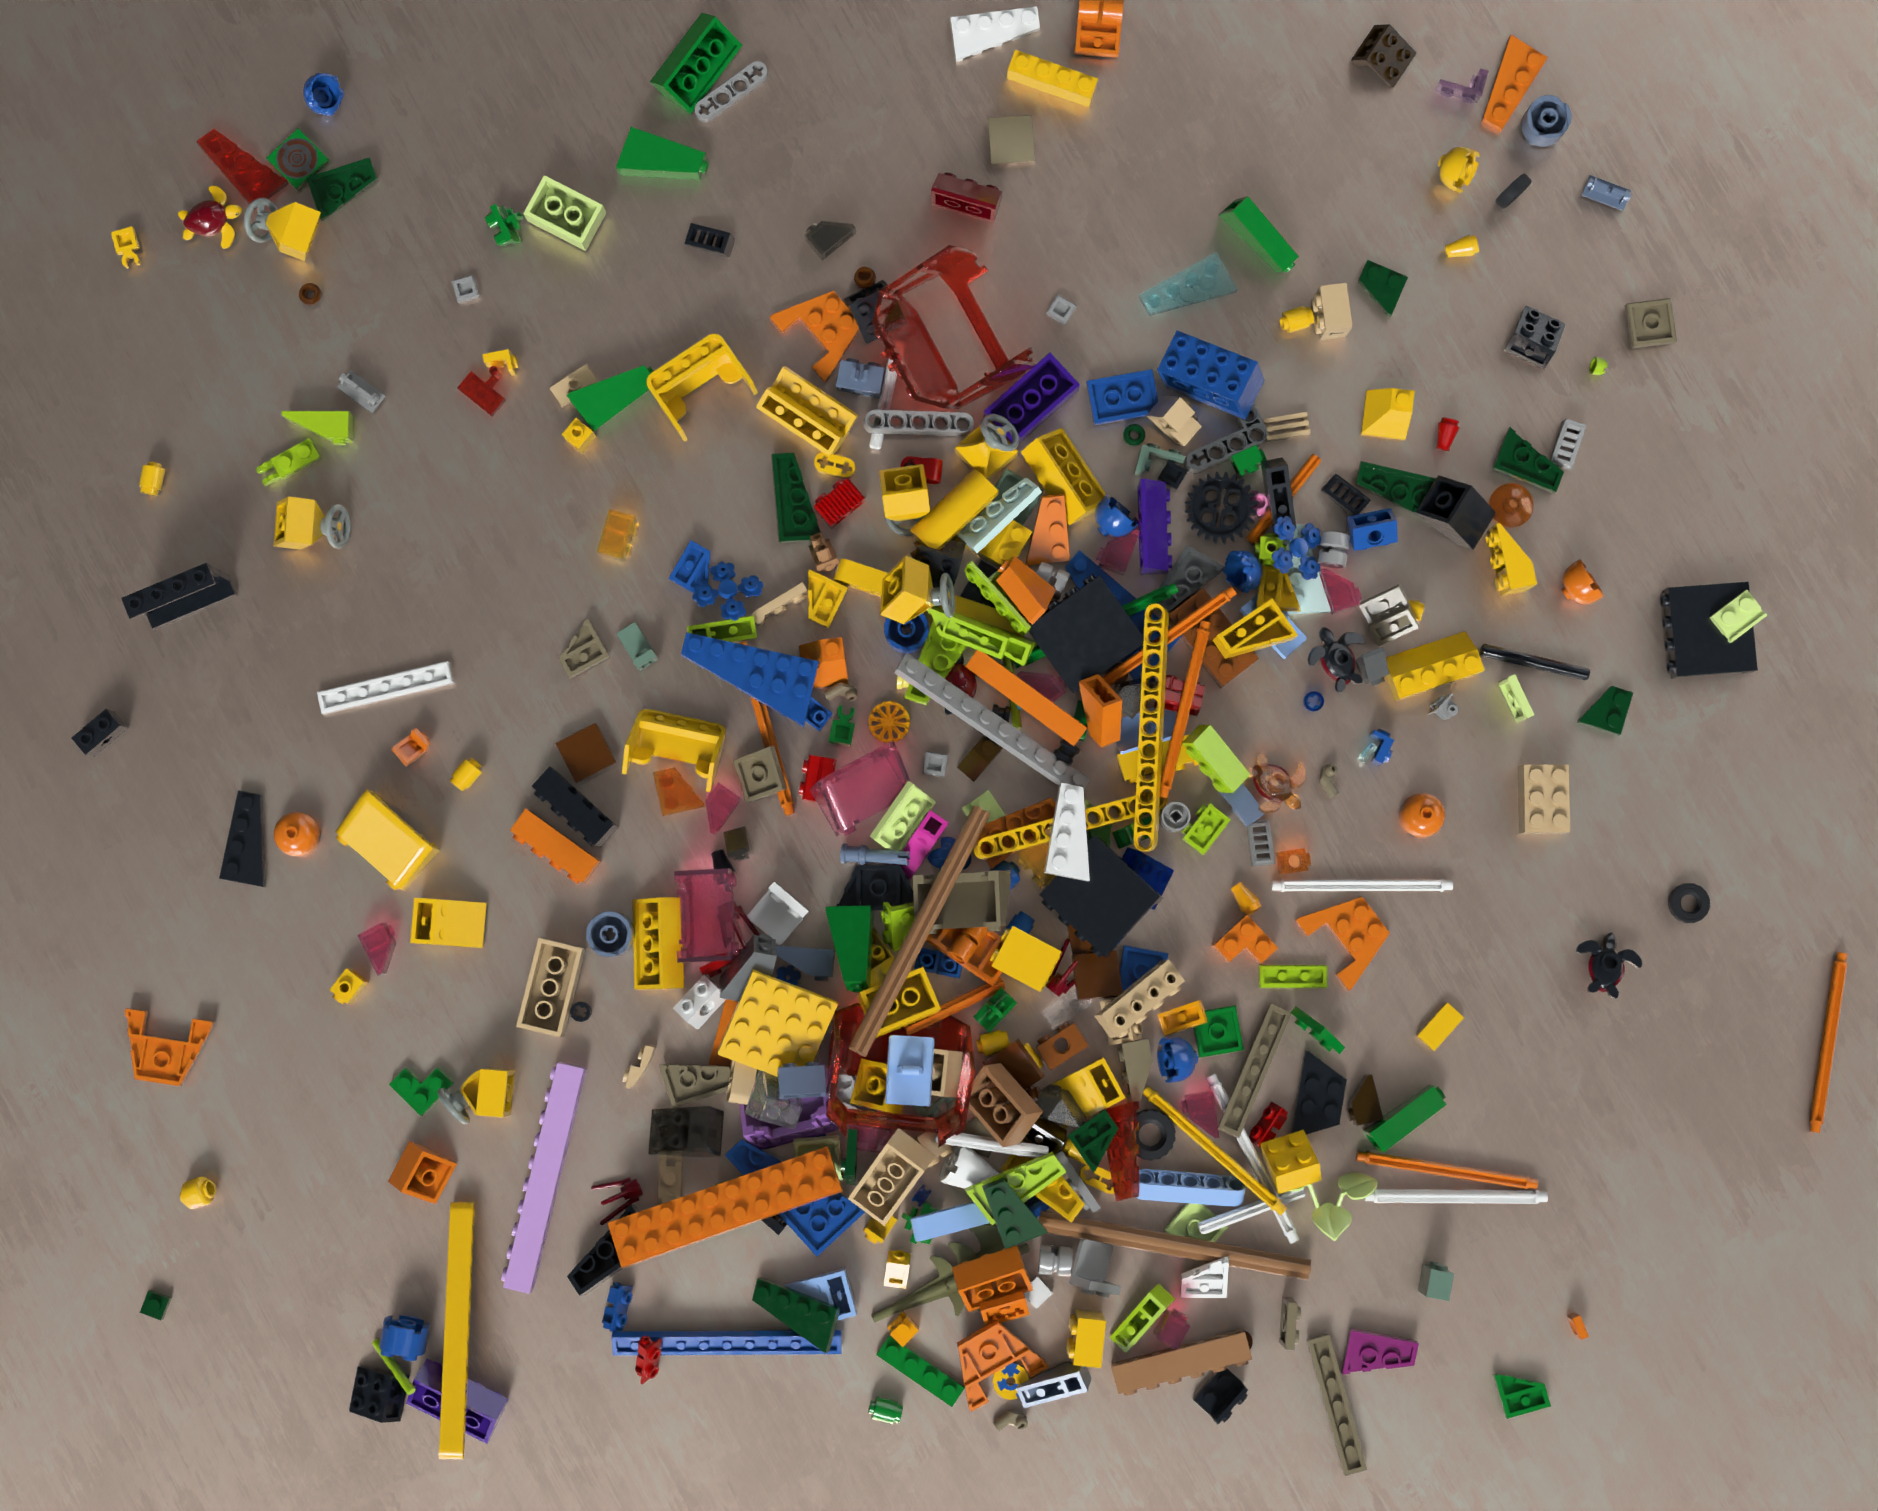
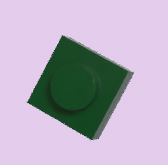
[139,1290,172,1321]

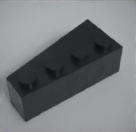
[532,766,619,847]

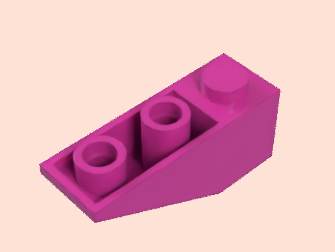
[894,810,949,880]

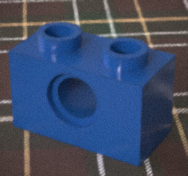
[1347,508,1398,551]

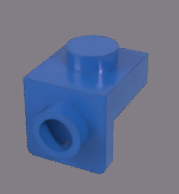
[1369,729,1394,765]

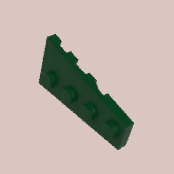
[771,453,820,543]
[752,1277,841,1353]

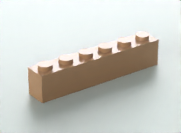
[1111,1329,1252,1396]

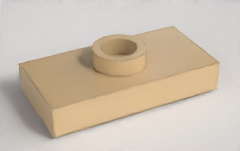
[550,364,598,408]

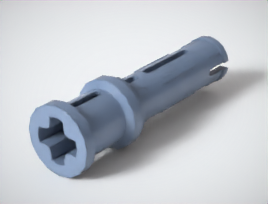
[840,843,910,866]

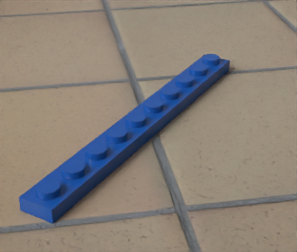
[611,1330,842,1356]

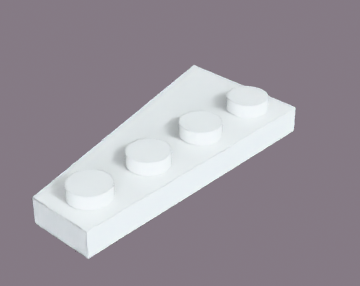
[950,6,1040,62]
[1044,783,1090,882]

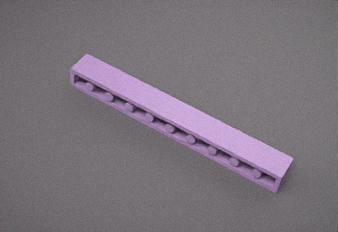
[501,1062,587,1294]

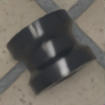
[992,704,1011,723]
[1053,738,1081,765]

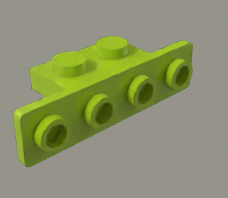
[964,561,1031,637]

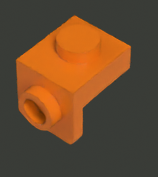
[392,727,430,767]

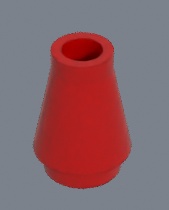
[1436,417,1460,451]

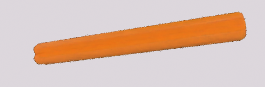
[1246,454,1321,545]
[903,977,1005,1035]

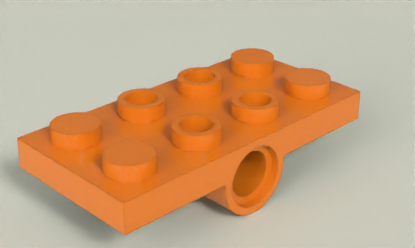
[1075,0,1124,58]
[926,927,1004,986]

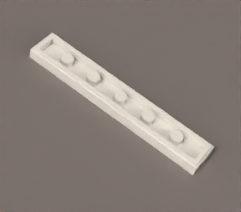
[317,661,454,715]

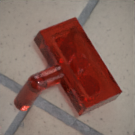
[457,366,506,417]

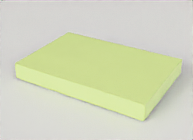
[869,781,936,851]

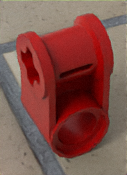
[900,456,943,484]

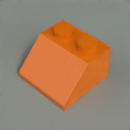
[388,1141,457,1204]

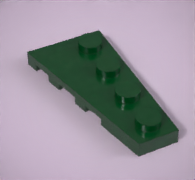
[1355,461,1436,515]

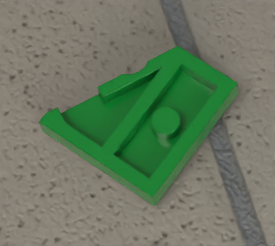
[1493,1373,1551,1419]

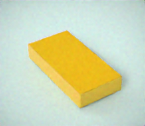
[1416,1002,1464,1051]

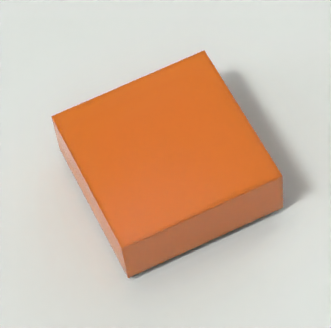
[1567,1312,1589,1340]

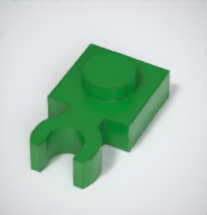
[828,705,855,747]

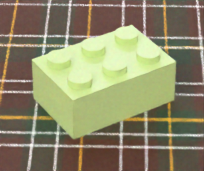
[523,175,606,251]

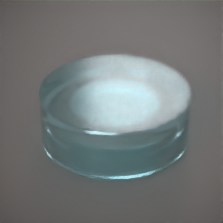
[1358,743,1378,765]

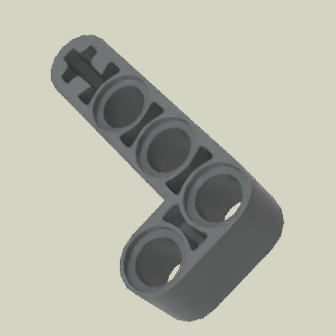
[1184,405,1267,474]

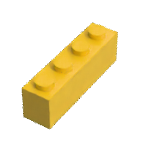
[1007,50,1098,107]
[1116,734,1199,784]

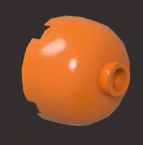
[1561,559,1604,605]
[1399,793,1446,838]
[274,812,321,857]

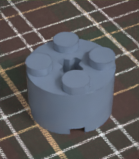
[1521,95,1572,147]
[586,911,635,957]

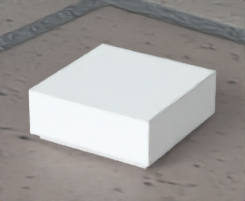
[1024,1276,1053,1309]

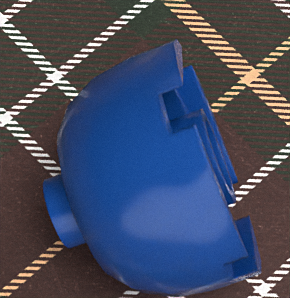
[1095,494,1139,537]
[1157,1037,1198,1083]

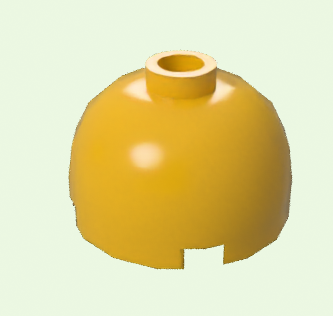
[1438,146,1480,193]

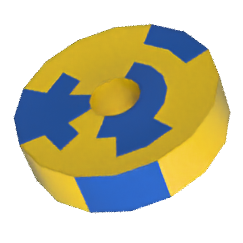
[992,1362,1029,1400]

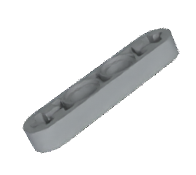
[695,61,768,122]

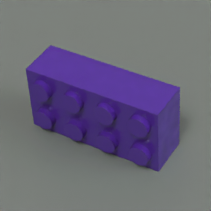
[983,352,1080,444]

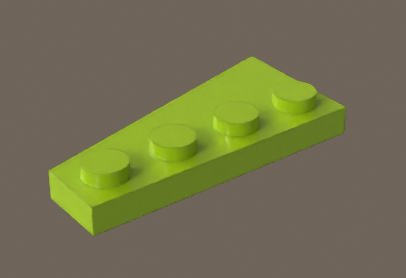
[905,620,967,705]
[965,1152,1066,1225]

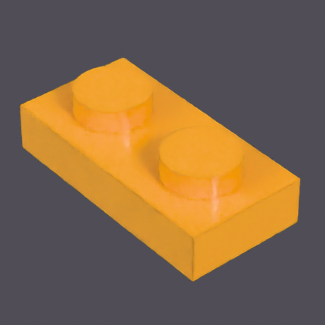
[1157,1000,1208,1036]

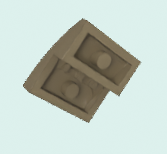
[988,115,1035,164]
[1359,584,1419,646]

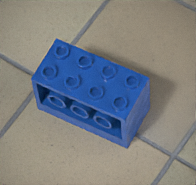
[1157,330,1265,420]

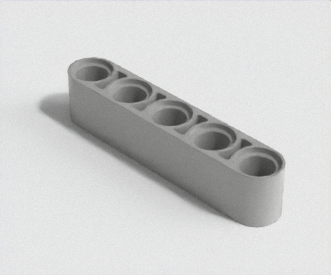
[863,410,974,436]

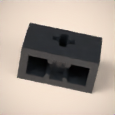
[71,709,128,757]

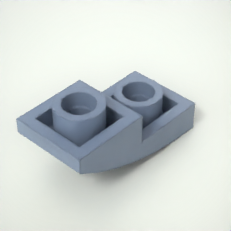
[1218,783,1264,827]

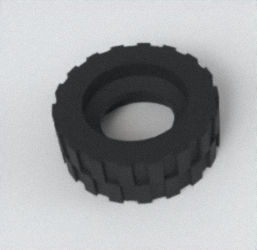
[1125,1109,1176,1161]

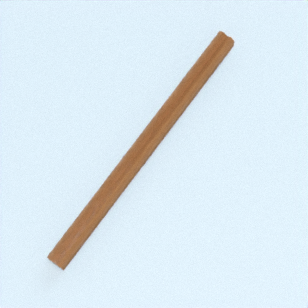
[848,806,991,1057]
[1039,1211,1311,1280]

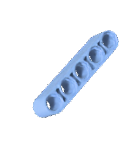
[1132,1169,1246,1207]
[910,1202,990,1242]

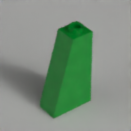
[616,127,709,180]
[1219,196,1299,273]
[566,365,654,431]
[825,906,874,993]
[1362,1085,1447,1152]

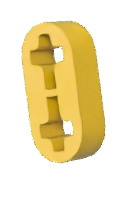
[814,452,856,479]
[1079,1164,1121,1194]

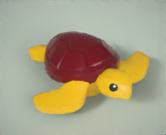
[178,186,243,249]

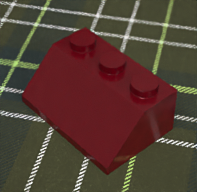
[931,172,1002,222]

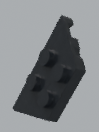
[836,865,914,911]
[1291,1051,1347,1135]

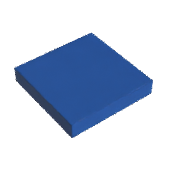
[1120,945,1169,991]

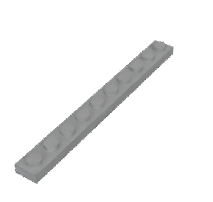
[894,653,1090,791]

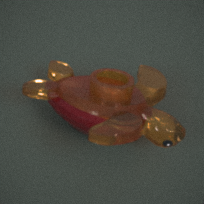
[1247,753,1306,813]

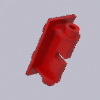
[1249,1101,1289,1148]
[635,1336,662,1384]

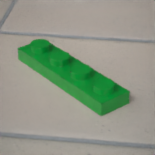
[876,1335,965,1407]

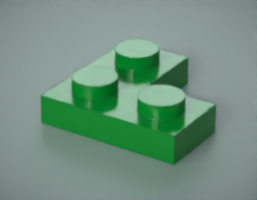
[1290,1006,1345,1054]
[389,1067,454,1116]

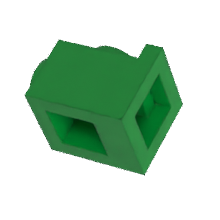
[1230,445,1267,480]

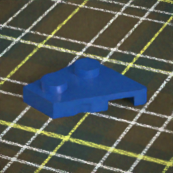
[668,540,710,594]

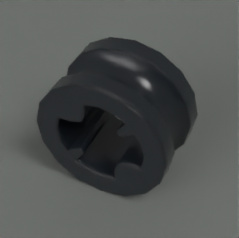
[570,1001,592,1022]

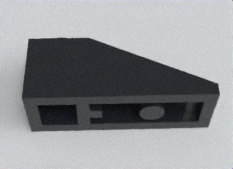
[1261,457,1296,530]

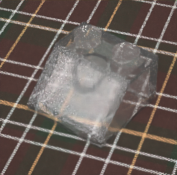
[745,1070,803,1130]

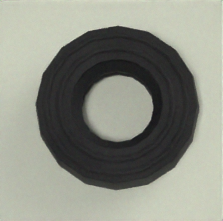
[1495,173,1532,209]
[1668,883,1710,923]

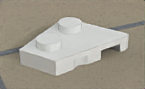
[1180,1257,1229,1298]

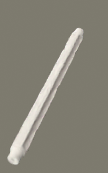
[1271,878,1453,892]
[1207,1074,1300,1244]
[1364,1189,1548,1204]

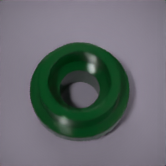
[1123,424,1145,446]

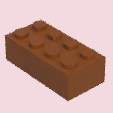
[1169,588,1259,689]

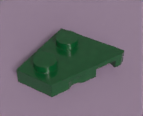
[1358,260,1408,317]
[1577,686,1634,736]
[1068,1109,1118,1172]

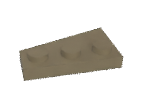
[659,1064,731,1108]

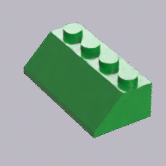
[650,13,743,114]

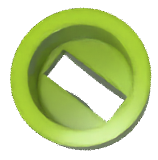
[1589,357,1608,375]

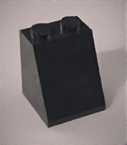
[1415,475,1496,550]

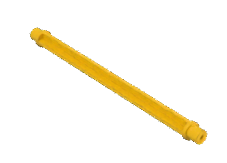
[1143,1086,1287,1216]

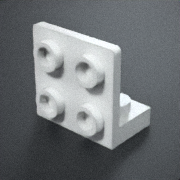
[747,882,810,945]

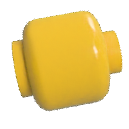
[180,1176,216,1209]

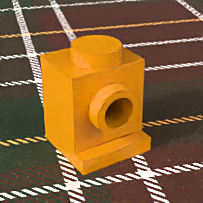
[887,1311,919,1347]

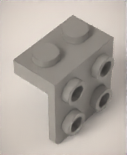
[1069,1239,1121,1298]

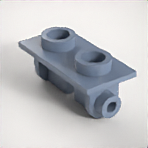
[1582,175,1632,211]

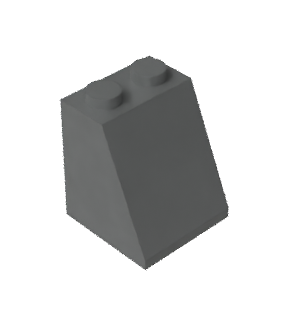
[719,934,777,1001]

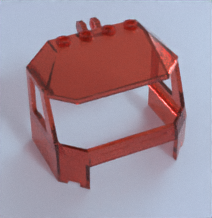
[872,245,1035,409]
[826,1003,975,1148]

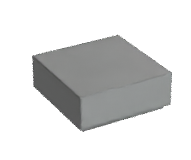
[452,275,480,303]
[1046,295,1077,326]
[922,751,948,777]

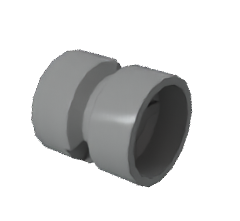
[1317,531,1350,568]
[1037,561,1071,600]
[1159,802,1191,832]
[1038,1244,1073,1277]

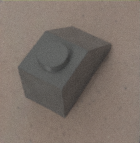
[1355,647,1389,686]

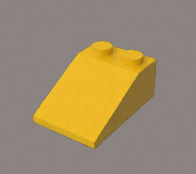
[952,507,1032,568]

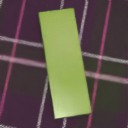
[1258,965,1327,988]

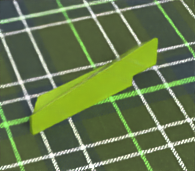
[927,606,1036,666]

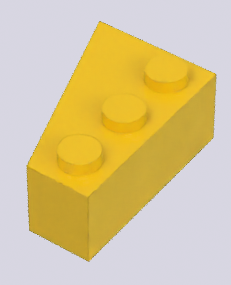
[1212,598,1298,659]

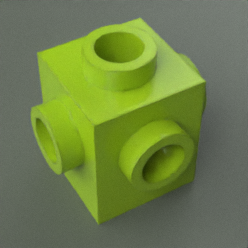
[1254,533,1287,566]

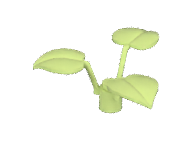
[1290,1172,1378,1241]

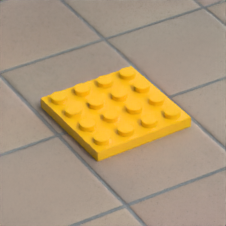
[717,969,838,1077]

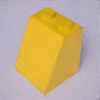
[990,926,1062,993]

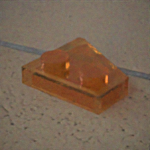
[652,767,705,817]

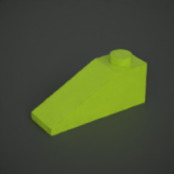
[282,411,354,446]
[687,616,757,643]
[1109,1283,1175,1353]

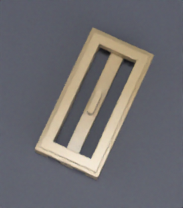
[1263,412,1311,442]

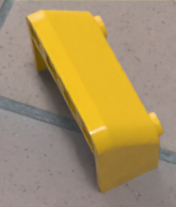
[647,334,758,442]
[622,709,726,792]

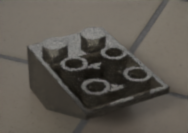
[648,1106,724,1157]

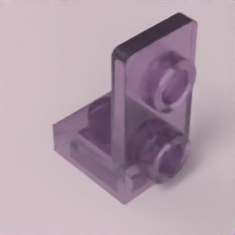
[1435,68,1489,103]

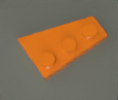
[1025,494,1070,565]

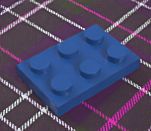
[1086,369,1158,426]

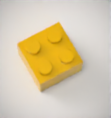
[1260,1130,1322,1194]

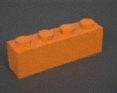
[510,808,601,884]

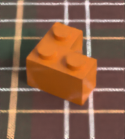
[1211,915,1278,963]

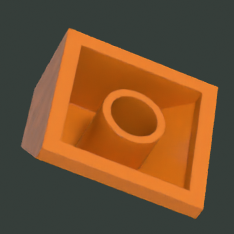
[799,637,849,689]

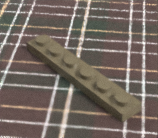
[1217,1004,1291,1138]
[1306,1334,1367,1476]

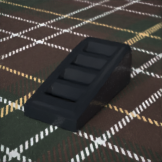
[684,223,735,258]
[1321,473,1371,516]

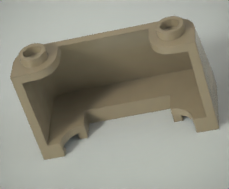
[913,871,1011,934]

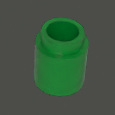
[868,1396,903,1424]

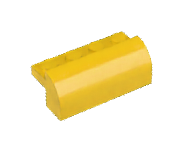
[756,366,859,456]
[909,469,998,550]

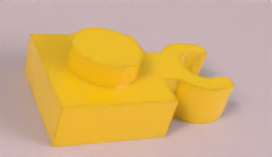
[111,226,141,269]

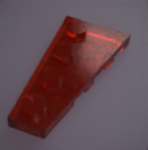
[196,129,289,209]
[1099,1101,1139,1201]

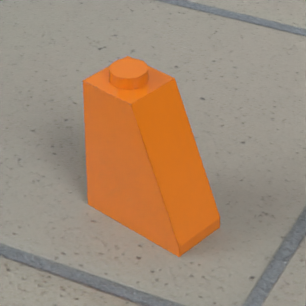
[996,556,1056,625]
[1079,674,1122,748]

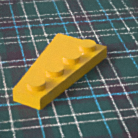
[1000,1141,1085,1223]

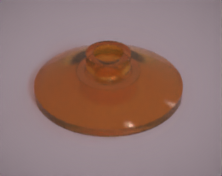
[1489,483,1534,528]

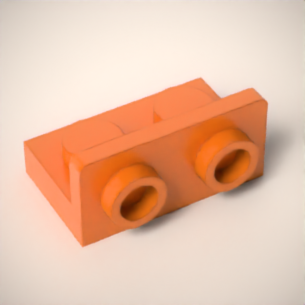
[979,1291,1030,1326]

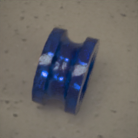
[1303,691,1324,712]
[911,1184,932,1207]

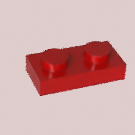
[699,949,742,978]

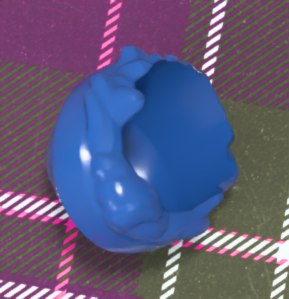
[303,73,344,116]
[1223,550,1263,593]

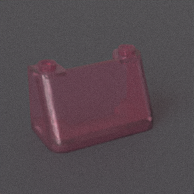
[810,741,911,836]
[674,868,739,963]

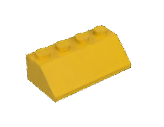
[1021,428,1106,526]
[1386,631,1485,701]
[632,897,684,990]

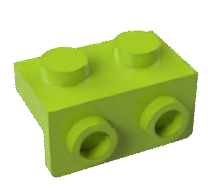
[1182,802,1231,855]
[881,902,915,951]

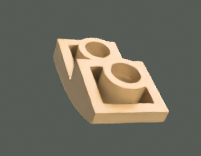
[623,1045,656,1088]

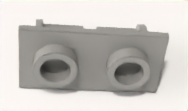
[337,370,386,414]
[1428,693,1458,720]

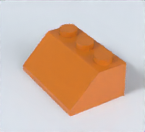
[952,1245,1033,1312]

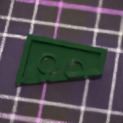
[306,157,378,221]

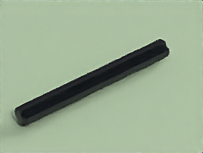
[1480,644,1590,680]

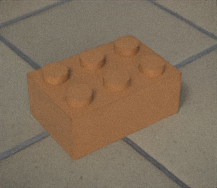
[961,1063,1043,1147]

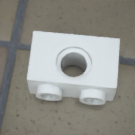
[673,975,726,1029]

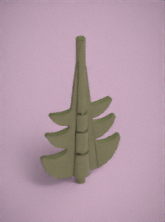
[871,1224,1030,1323]

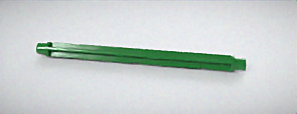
[1012,583,1179,669]

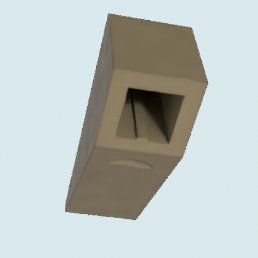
[1117,1038,1153,1111]

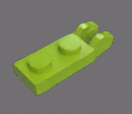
[256,438,321,486]

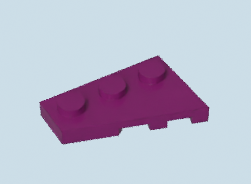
[1341,1328,1419,1375]

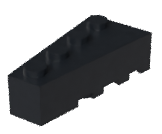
[567,1204,640,1296]

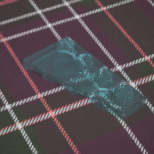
[1139,252,1238,316]

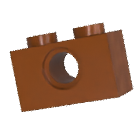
[1036,1021,1089,1070]

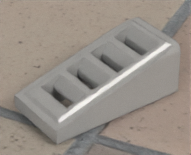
[1550,419,1586,470]
[1247,819,1275,866]

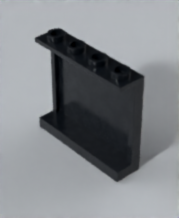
[121,563,237,630]
[1027,574,1144,693]
[1660,582,1758,679]
[1039,835,1163,958]

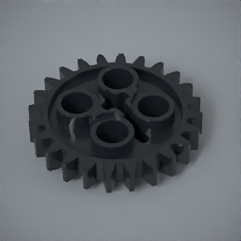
[1184,472,1257,544]

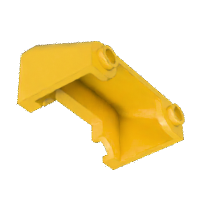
[335,789,440,891]

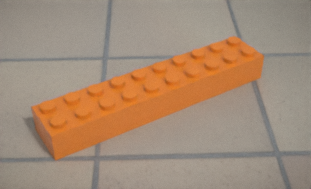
[608,1146,843,1268]

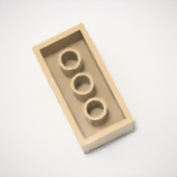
[516,938,586,1037]
[848,1128,936,1226]

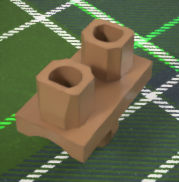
[808,532,839,572]

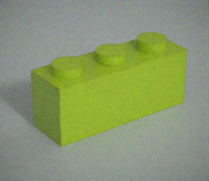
[1182,725,1251,793]

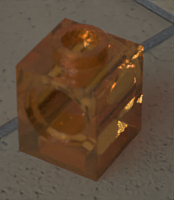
[1275,848,1311,875]

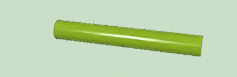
[372,1338,416,1395]

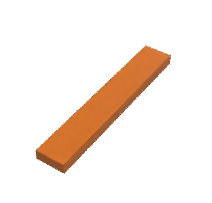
[965,650,1087,746]

